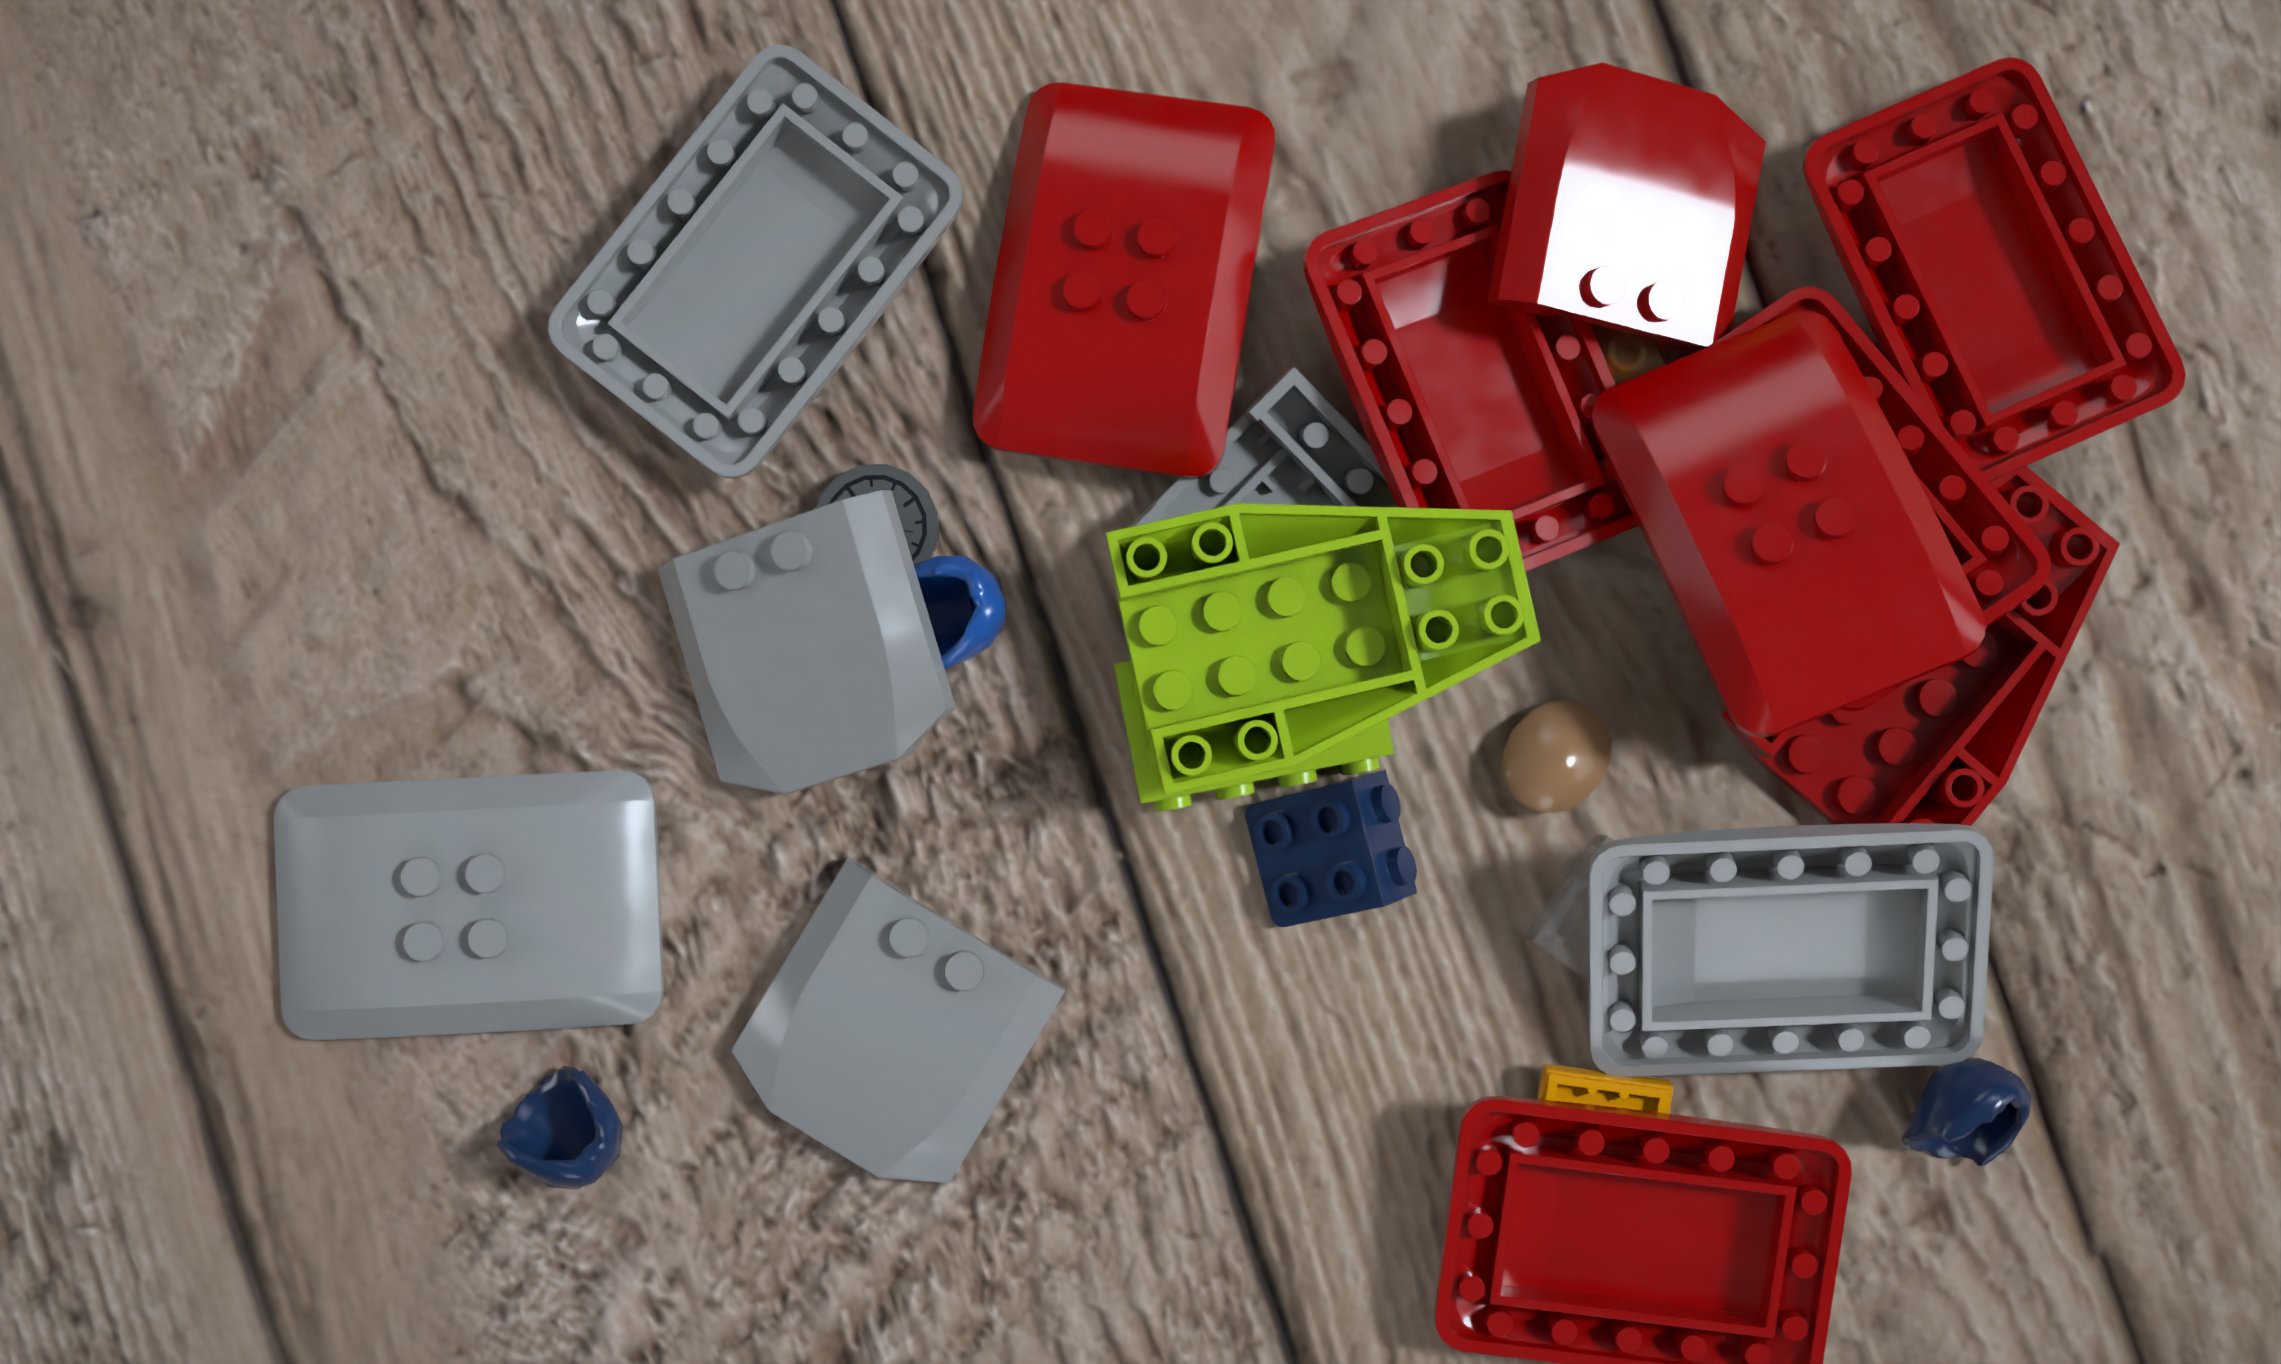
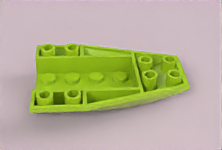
[1105,503,1541,796]

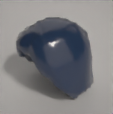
[1901,1058,2031,1166]
[497,1066,623,1189]

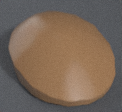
[1501,700,1612,813]

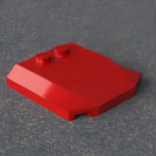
[1487,62,1766,354]

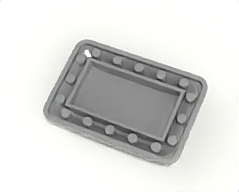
[548,45,963,479]
[274,770,664,1040]
[1588,823,1994,1077]

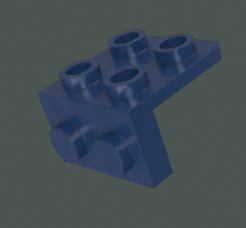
[1245,770,1417,927]

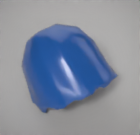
[914,555,1006,670]

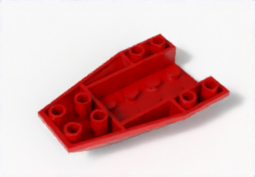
[1720,466,2120,826]

